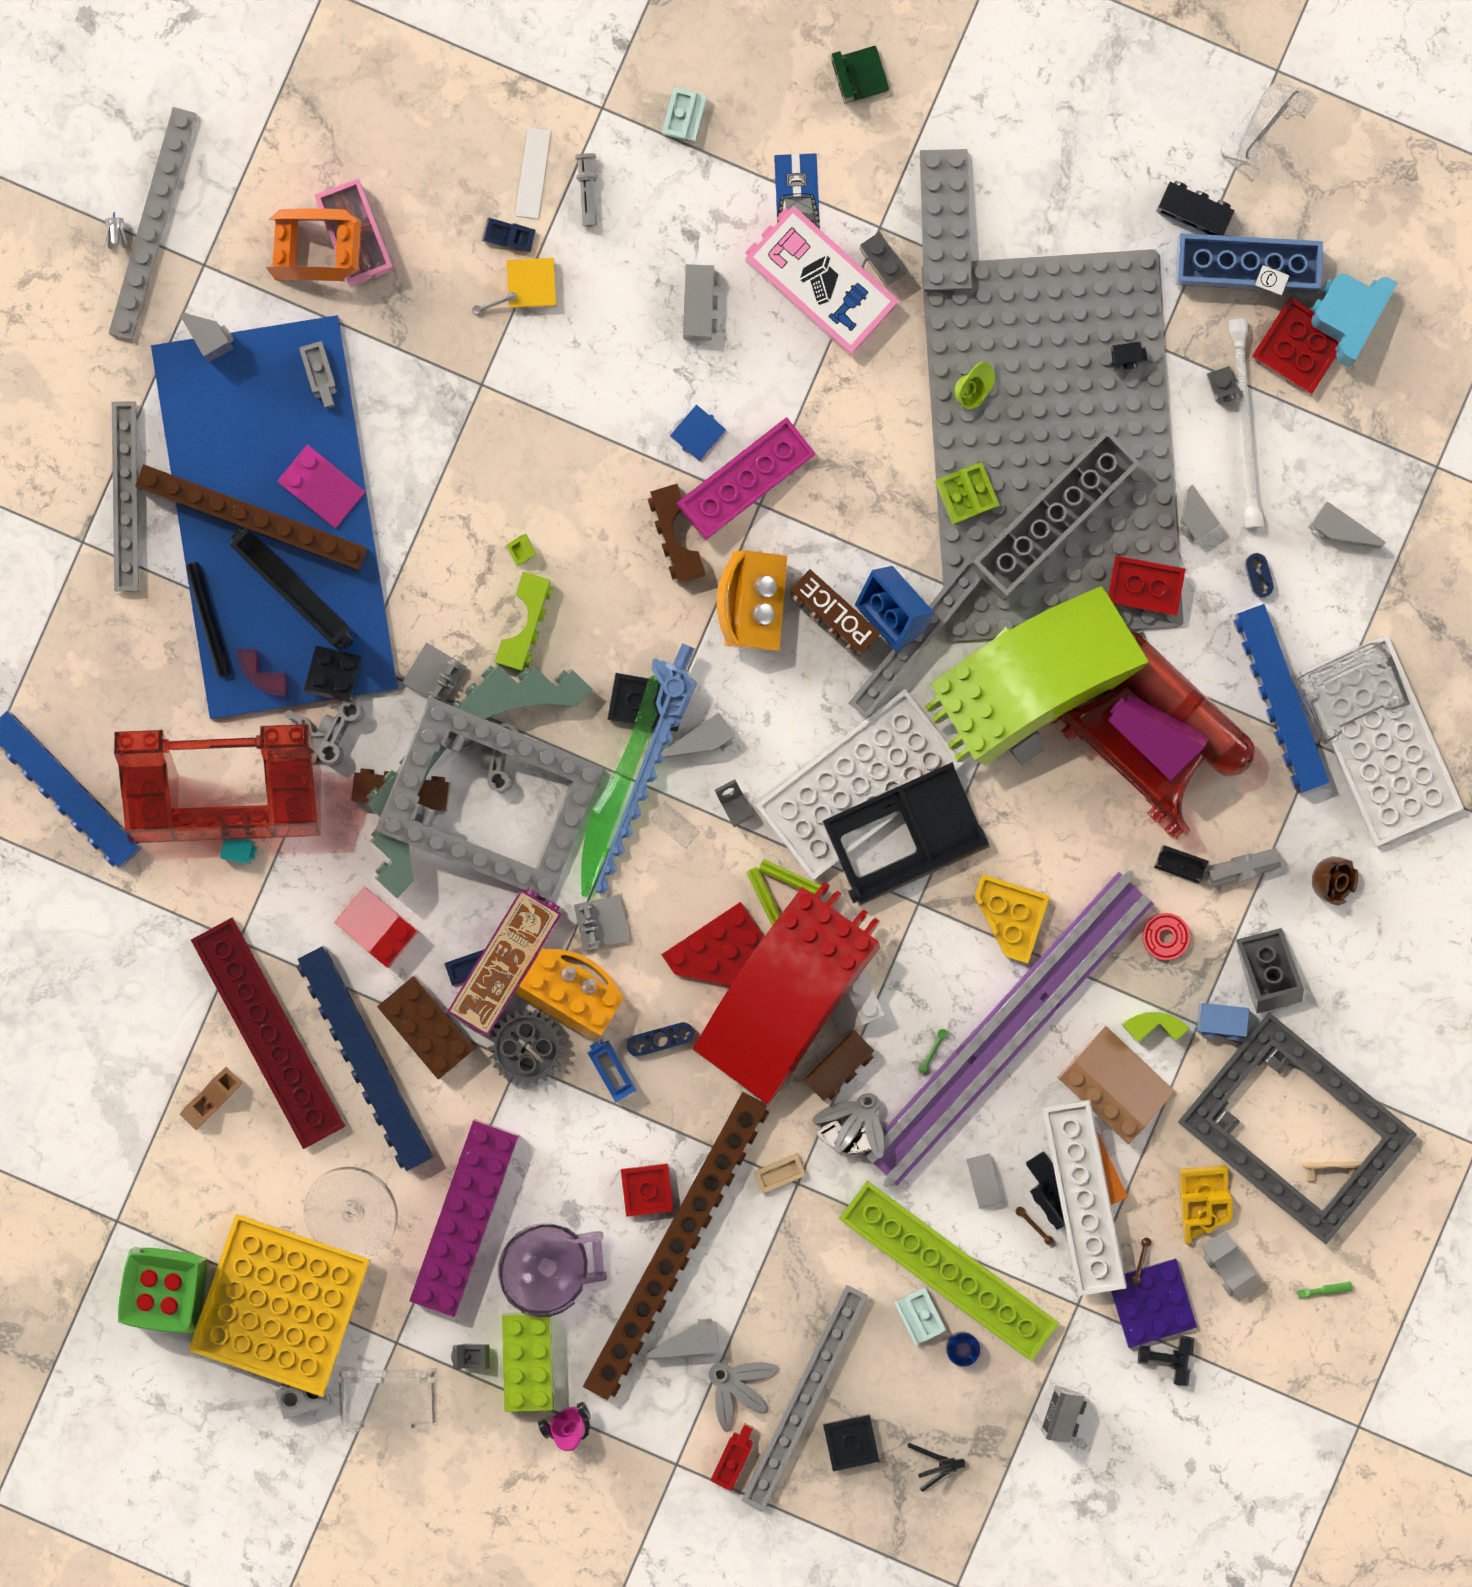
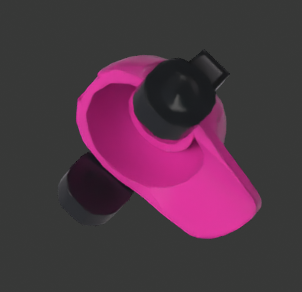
[538,1402,591,1451]

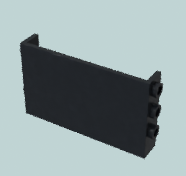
[229,528,357,651]

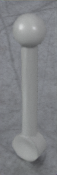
[472,292,517,315]

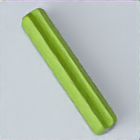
[759,860,821,895]
[747,867,781,925]

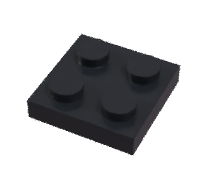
[304,646,362,703]
[823,1414,880,1472]

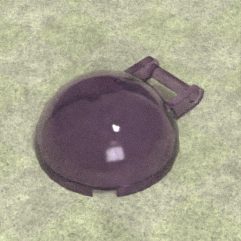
[498,1223,607,1318]

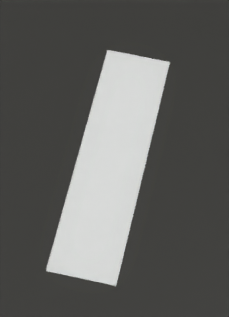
[515,127,551,219]

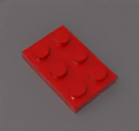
[1108,556,1186,616]

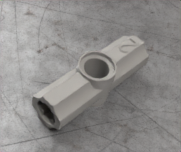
[1207,848,1282,887]

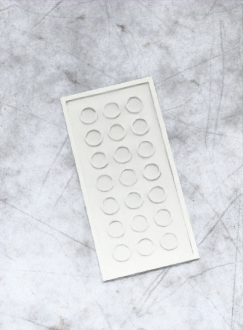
[1299,634,1464,847]
[755,689,963,880]

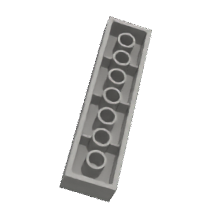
[969,429,1140,599]

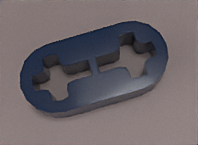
[1245,553,1274,598]

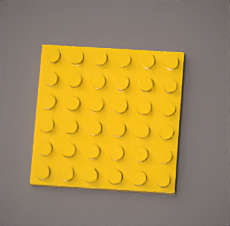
[188,1214,371,1397]

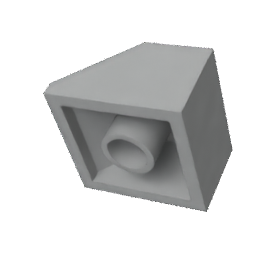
[180,313,235,363]

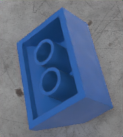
[855,566,934,652]

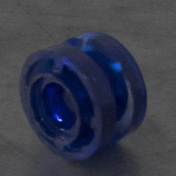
[946,1331,980,1367]

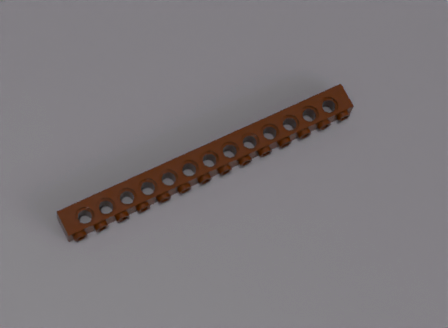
[583,1091,770,1401]

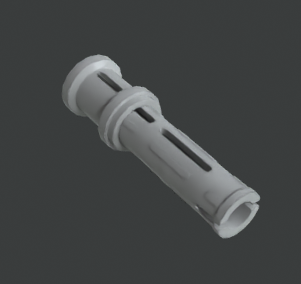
[575,153,598,227]

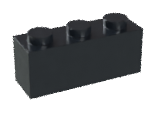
[1156,181,1235,236]

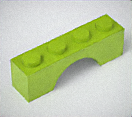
[495,571,554,671]

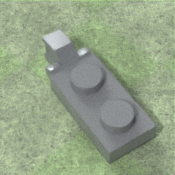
[299,341,337,409]

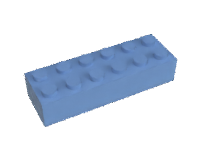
[1175,233,1323,293]

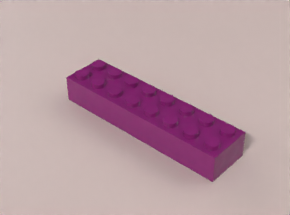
[409,1119,519,1317]

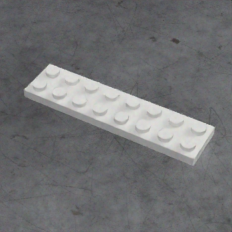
[1042,1099,1127,1296]

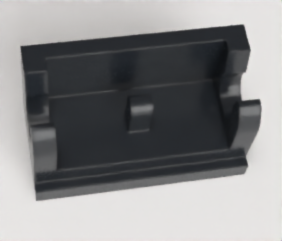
[1154,845,1209,884]

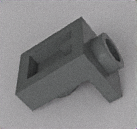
[1206,366,1240,403]

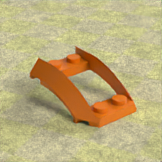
[266,208,361,282]

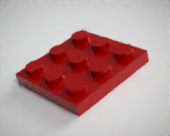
[1251,296,1339,395]

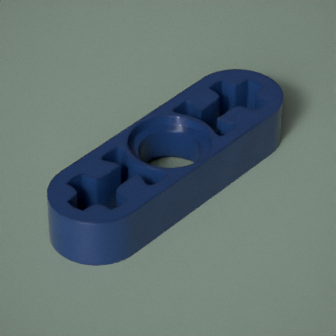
[627,1022,694,1056]

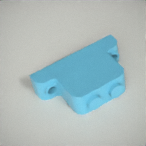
[1311,274,1397,368]

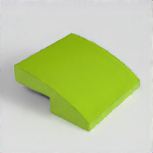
[935,462,1000,525]

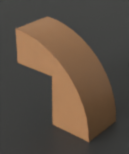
[180,1067,243,1130]

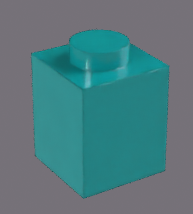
[220,835,258,864]

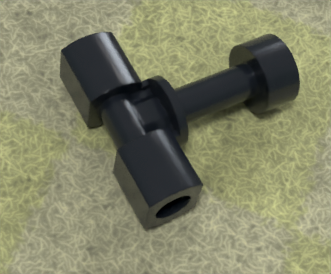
[1137,1335,1195,1386]

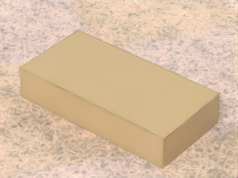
[753,1153,806,1194]

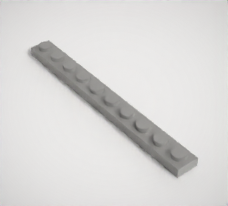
[108,107,197,341]
[742,1284,868,1511]

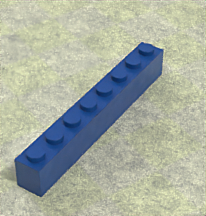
[1233,604,1330,793]
[0,711,142,867]

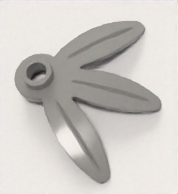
[813,1093,884,1159]
[709,1362,779,1432]

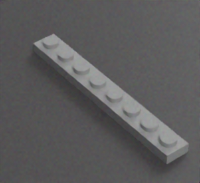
[112,401,139,592]
[848,556,982,718]

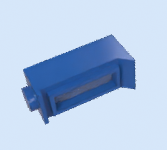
[587,1039,636,1103]

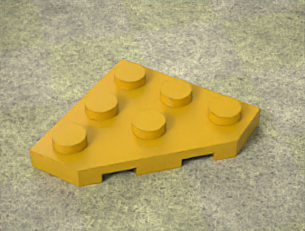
[974,874,1050,964]

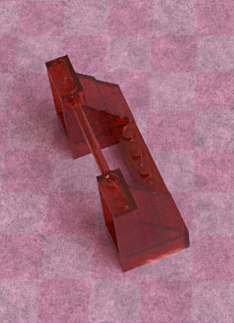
[114,724,321,843]

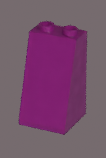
[1108,695,1209,781]

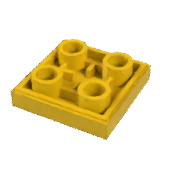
[507,258,557,308]

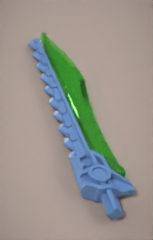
[581,643,697,897]

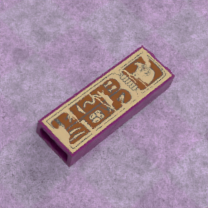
[447,888,562,1036]

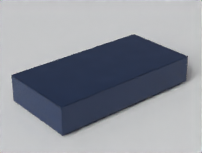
[444,949,484,985]

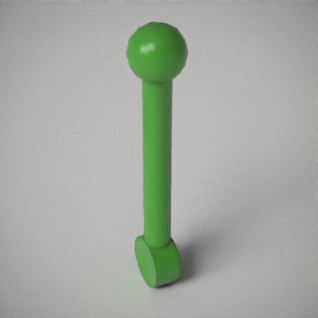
[919,1029,947,1074]

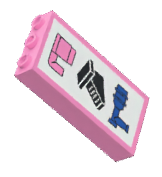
[745,206,899,357]

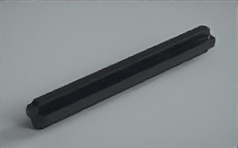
[186,562,230,677]

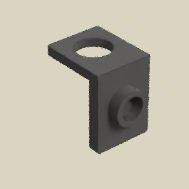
[714,779,754,827]

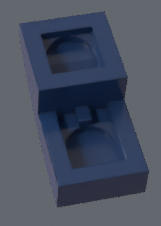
[481,218,536,253]

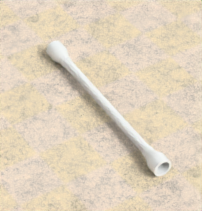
[1228,319,1264,529]

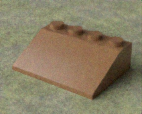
[1057,1026,1175,1144]

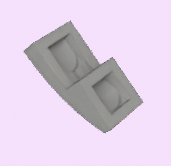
[966,1153,1002,1209]

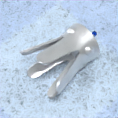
[103,212,128,249]

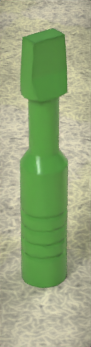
[1298,1281,1352,1298]

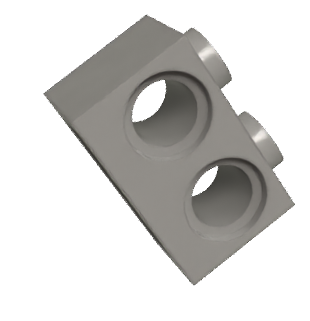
[275,1383,332,1420]

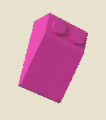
[277,445,365,529]

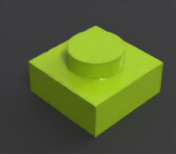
[506,534,537,566]

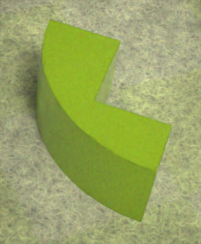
[1121,1012,1190,1042]

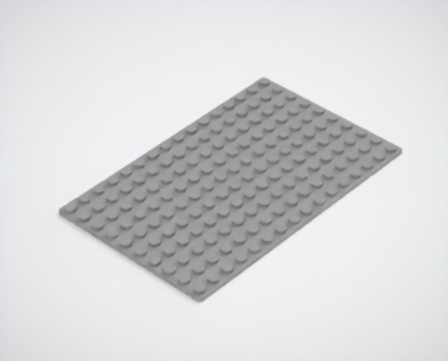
[922,249,1183,641]

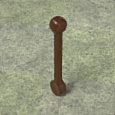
[1016,1207,1054,1245]
[1132,1238,1151,1285]

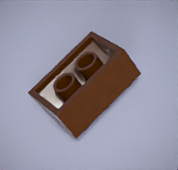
[803,1030,874,1101]

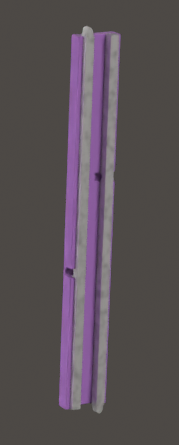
[863,870,1154,1187]

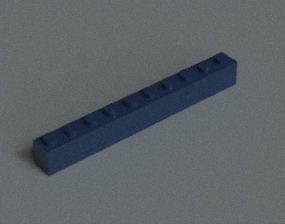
[296,946,433,1172]

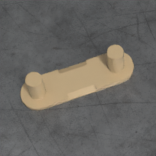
[1302,1161,1361,1181]

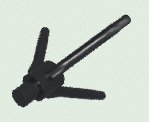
[907,1443,965,1492]

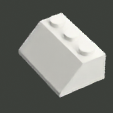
[832,970,885,1034]

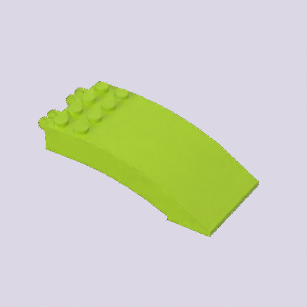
[925,586,1150,766]

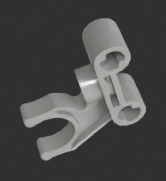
[270,700,365,766]
[461,718,519,793]

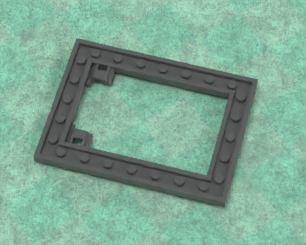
[1178,1012,1417,1245]

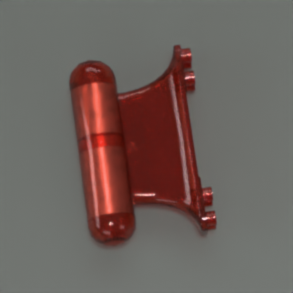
[1050,630,1256,839]

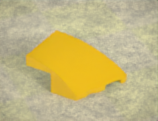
[1179,1165,1232,1244]

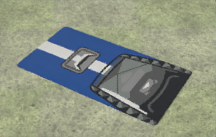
[774,153,820,229]

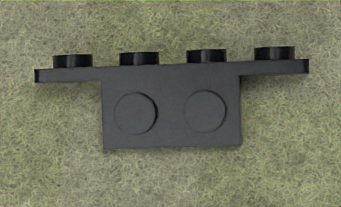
[1026,1151,1065,1230]

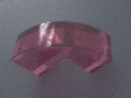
[237,649,287,697]

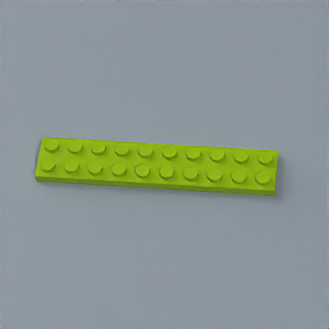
[839,1180,1059,1361]

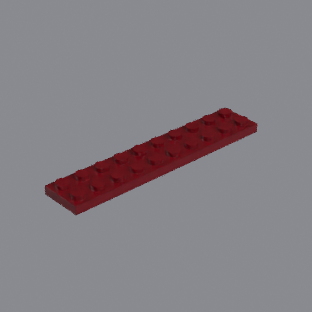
[191,917,346,1149]

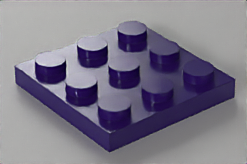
[1111,1258,1197,1348]

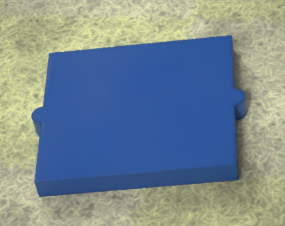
[670,404,726,461]

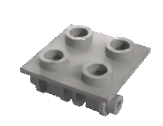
[402,642,467,703]
[574,895,630,951]

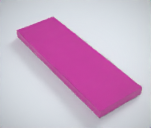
[676,417,816,541]

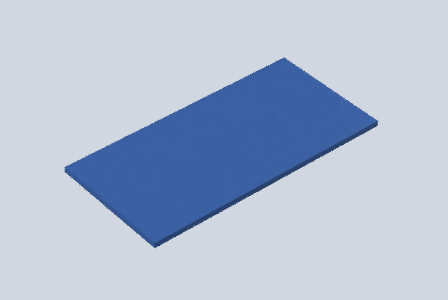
[151,315,398,719]

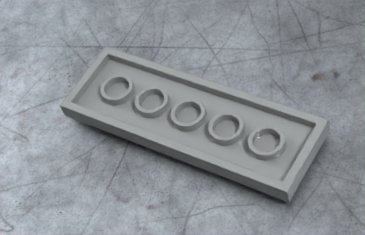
[920,149,972,291]

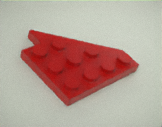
[661,902,764,986]

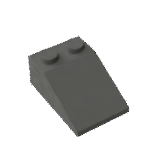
[1236,928,1304,1014]
[1041,1385,1087,1442]

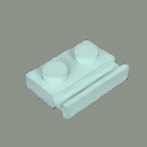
[662,87,707,142]
[894,1287,946,1346]

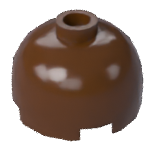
[1312,856,1359,905]

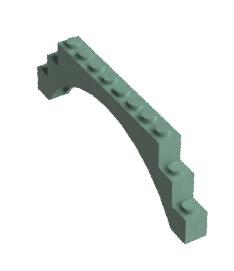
[365,665,593,898]

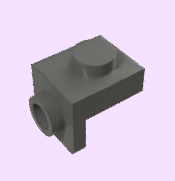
[451,1343,490,1369]

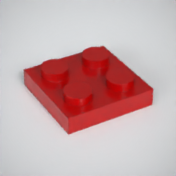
[620,1163,674,1217]

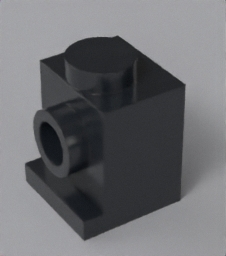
[1111,342,1147,372]

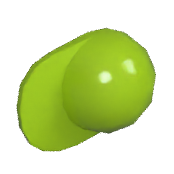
[954,361,995,409]

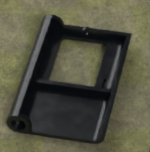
[822,762,990,906]

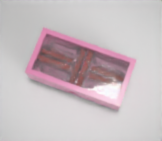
[314,178,394,288]

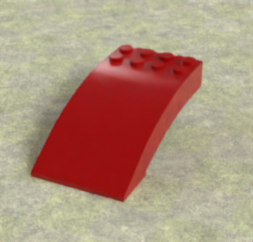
[693,882,881,1105]

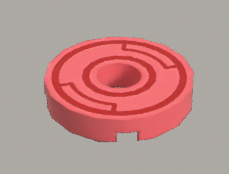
[1142,913,1190,960]

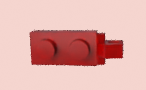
[710,1423,753,1491]

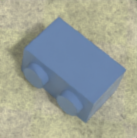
[1196,1003,1249,1041]

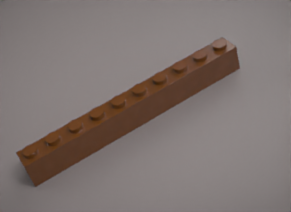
[135,464,369,572]

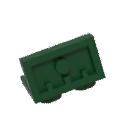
[831,46,889,104]

